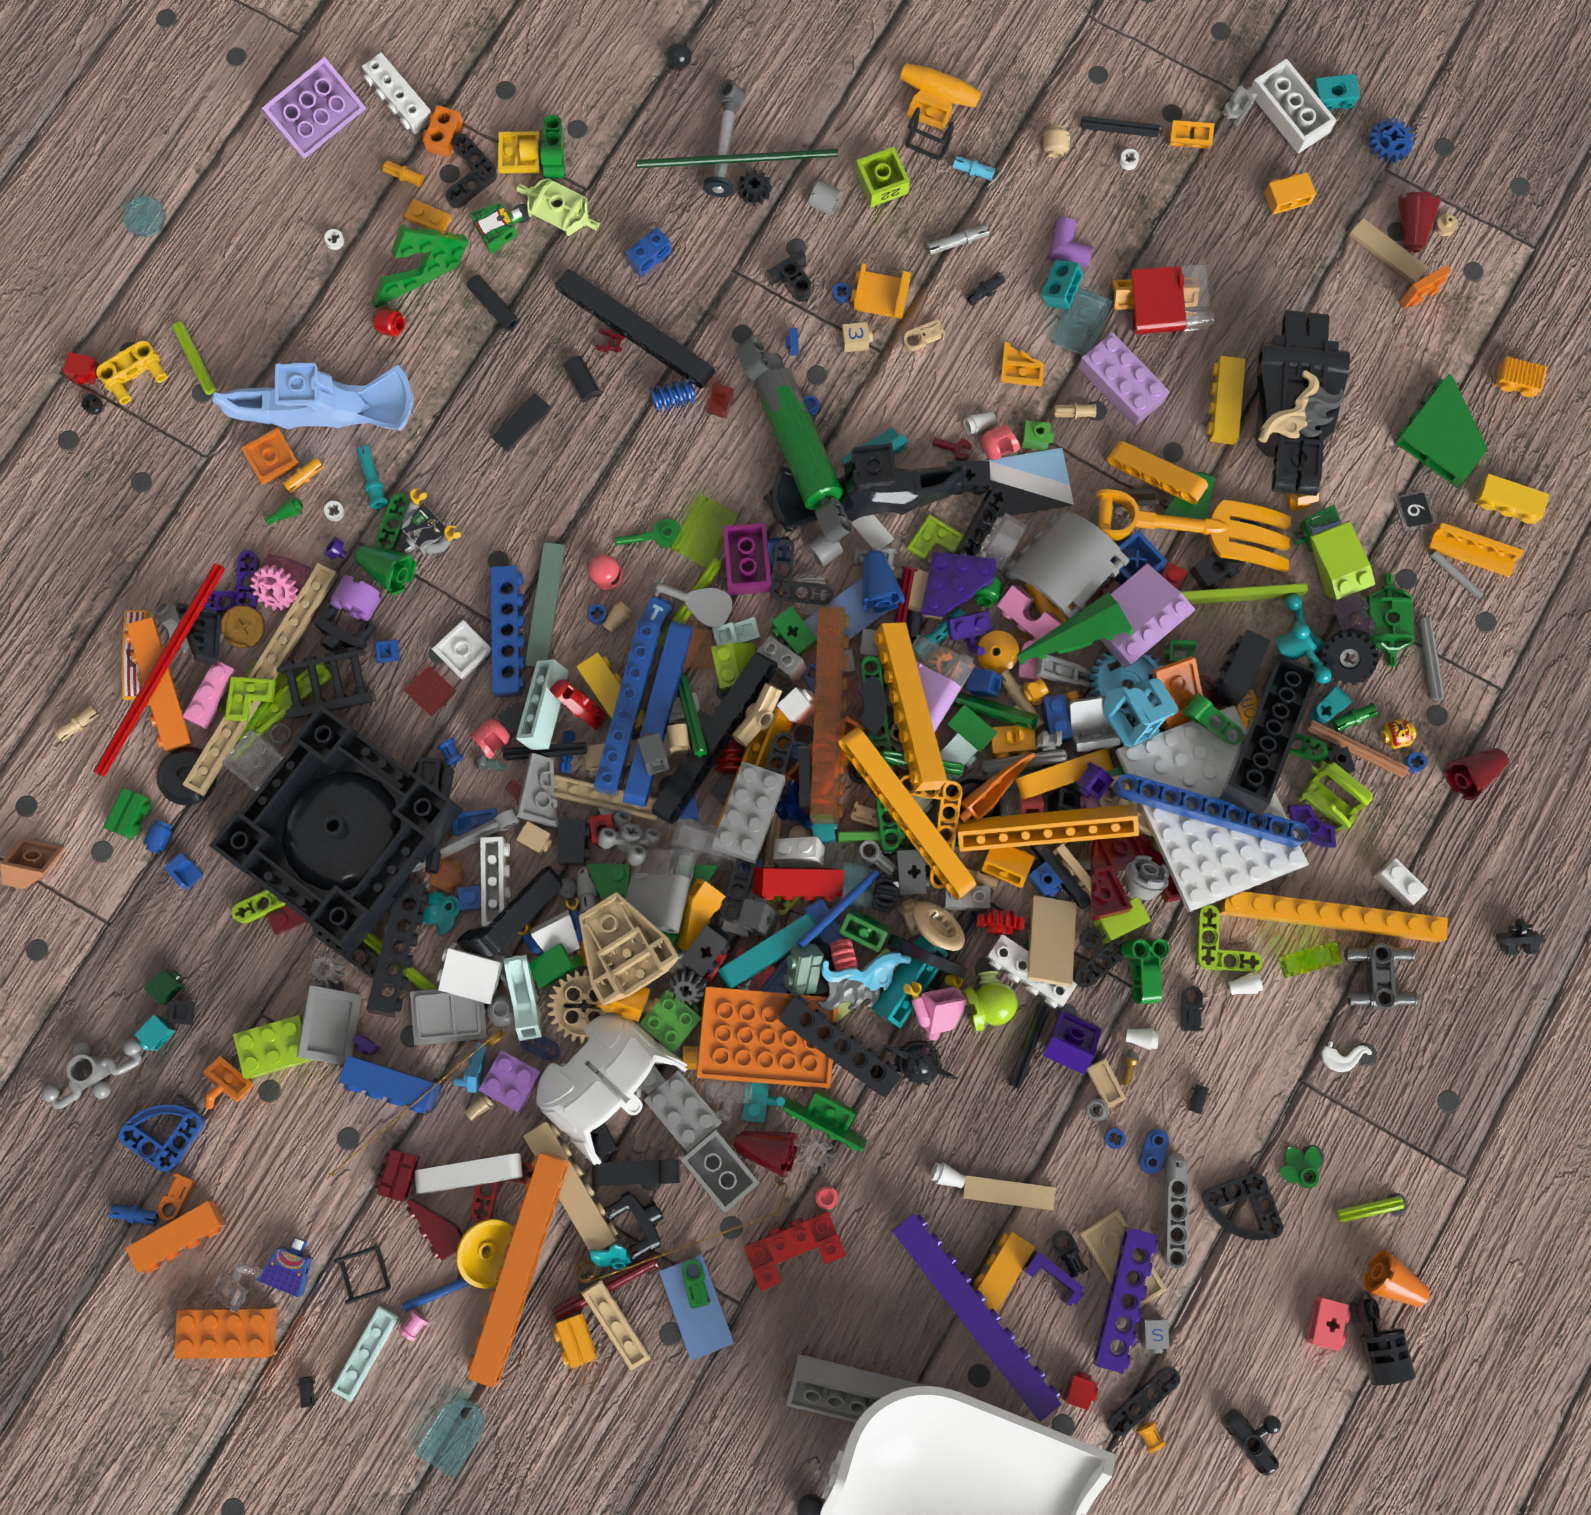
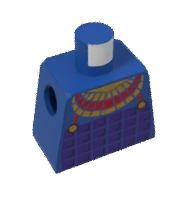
[257,1237,312,1297]

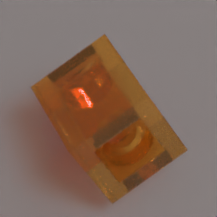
[429,858,465,895]

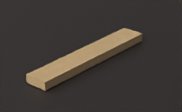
[554,774,657,821]

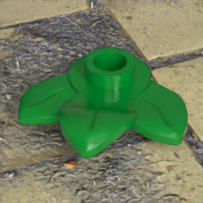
[1279,1146,1322,1188]

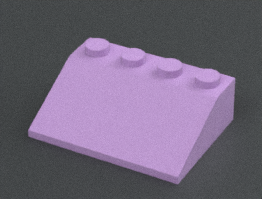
[260,57,366,159]
[1100,564,1195,668]

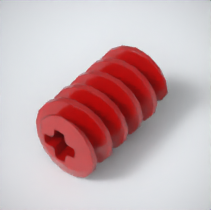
[715,737,744,774]

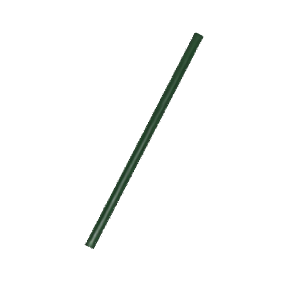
[636,149,838,168]

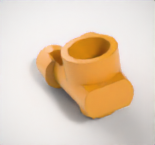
[1022,678,1049,707]

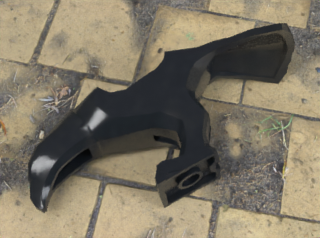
[771,443,967,529]

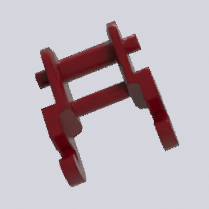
[595,329,625,353]

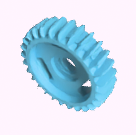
[1089,650,1164,724]

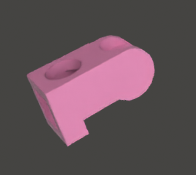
[1017,640,1041,683]

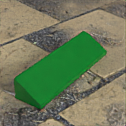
[953,692,1039,730]

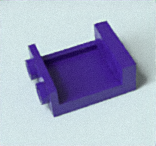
[1022,1250,1084,1306]

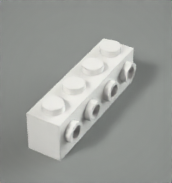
[362,53,431,135]
[480,837,511,927]
[986,934,1077,1009]

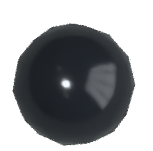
[666,42,692,70]
[797,1494,824,1515]

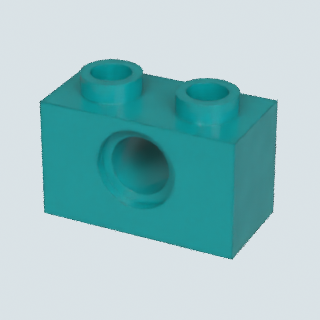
[1311,74,1360,111]

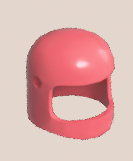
[981,423,1020,460]
[588,554,623,590]
[470,719,510,760]

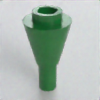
[264,496,304,525]

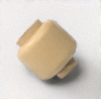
[1043,125,1070,158]

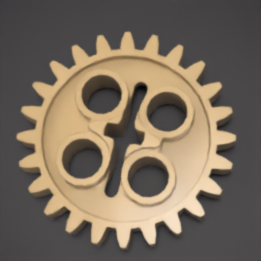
[547,970,612,1043]

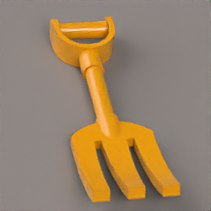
[1096,489,1291,573]

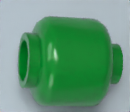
[973,575,1003,607]

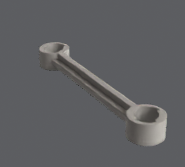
[406,809,520,879]

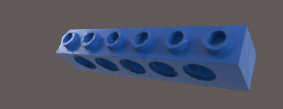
[491,566,525,697]

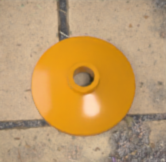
[977,631,1020,674]

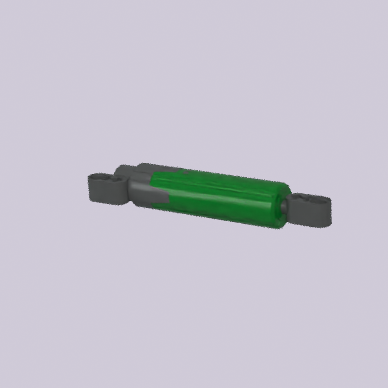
[736,335,852,544]

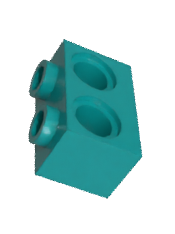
[1041,260,1084,310]

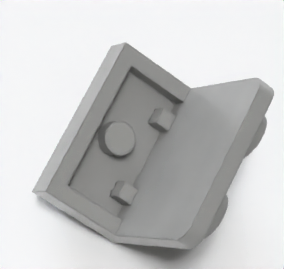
[1069,695,1120,752]

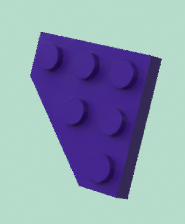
[921,551,997,617]

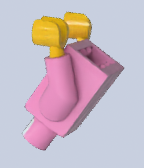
[903,975,968,1041]

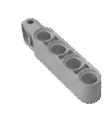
[1162,1153,1189,1269]

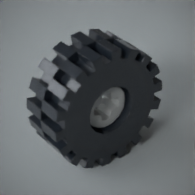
[1322,628,1379,685]

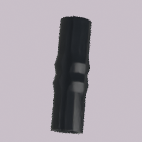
[466,274,519,331]

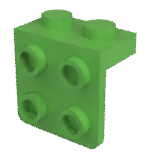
[641,989,702,1051]

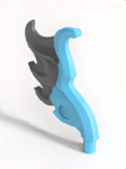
[817,952,911,1010]

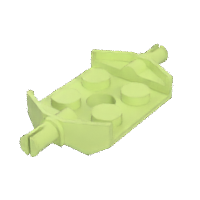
[516,178,600,236]

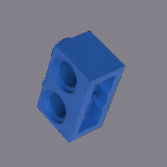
[625,227,672,278]

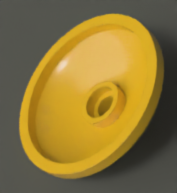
[456,1219,513,1289]

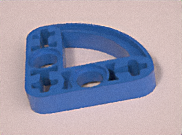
[119,1104,205,1172]

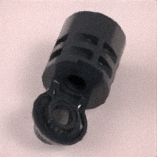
[1350,1291,1416,1386]

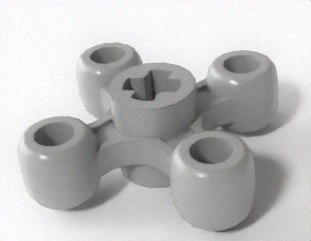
[597,811,661,866]

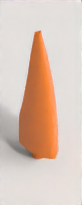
[959,752,1035,823]

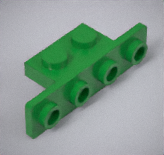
[782,1090,867,1152]

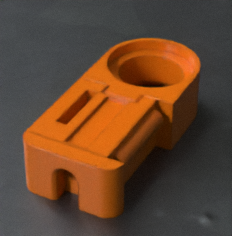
[158,1174,195,1221]

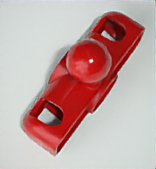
[549,679,606,731]

